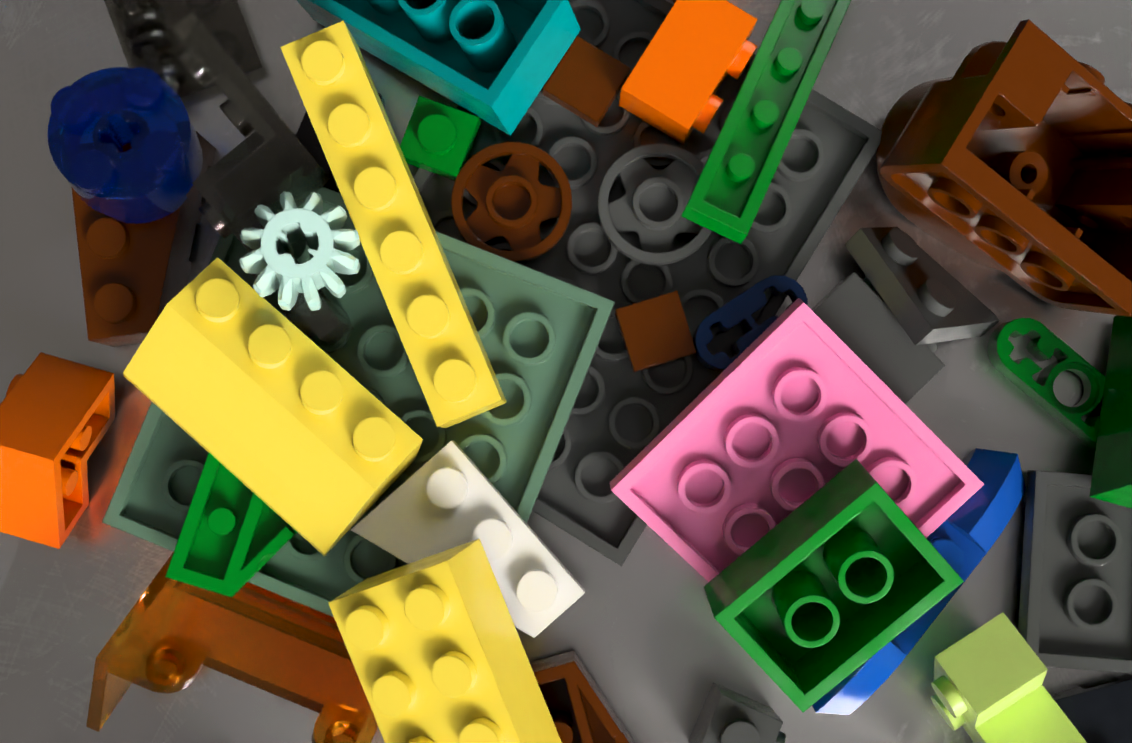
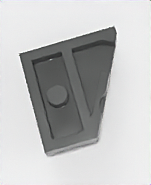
[845,227,1000,346]

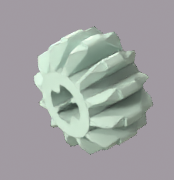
[239,191,360,311]

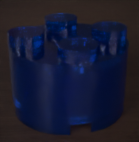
[48,67,203,224]

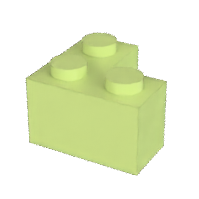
[931,612,1087,743]

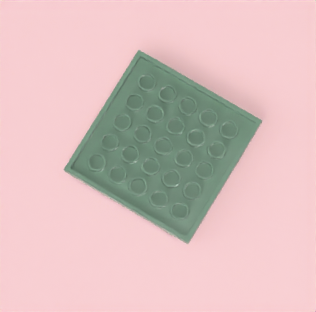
[102,159,615,617]

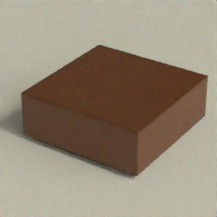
[543,36,631,127]
[615,291,697,373]

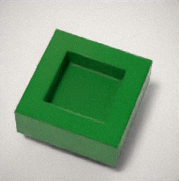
[400,96,481,181]

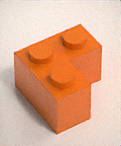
[0,352,115,549]

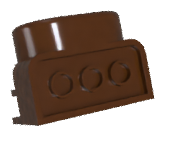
[876,19,1132,317]

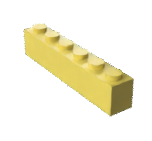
[280,21,507,428]

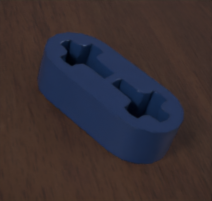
[693,275,808,371]

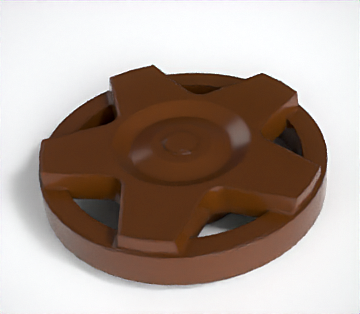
[451,142,572,263]

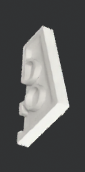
[351,440,585,638]

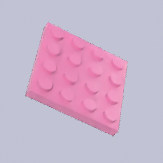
[609,298,984,582]

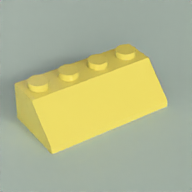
[123,257,423,556]

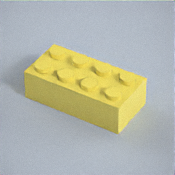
[328,539,562,743]

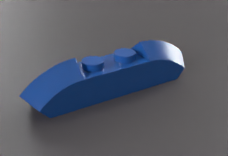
[812,448,1026,715]

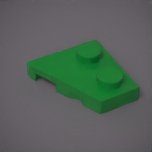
[165,453,297,597]

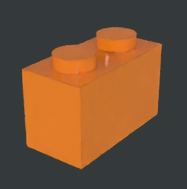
[619,0,758,145]

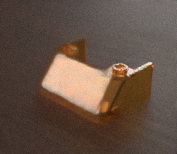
[86,552,381,743]

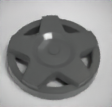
[598,143,712,265]

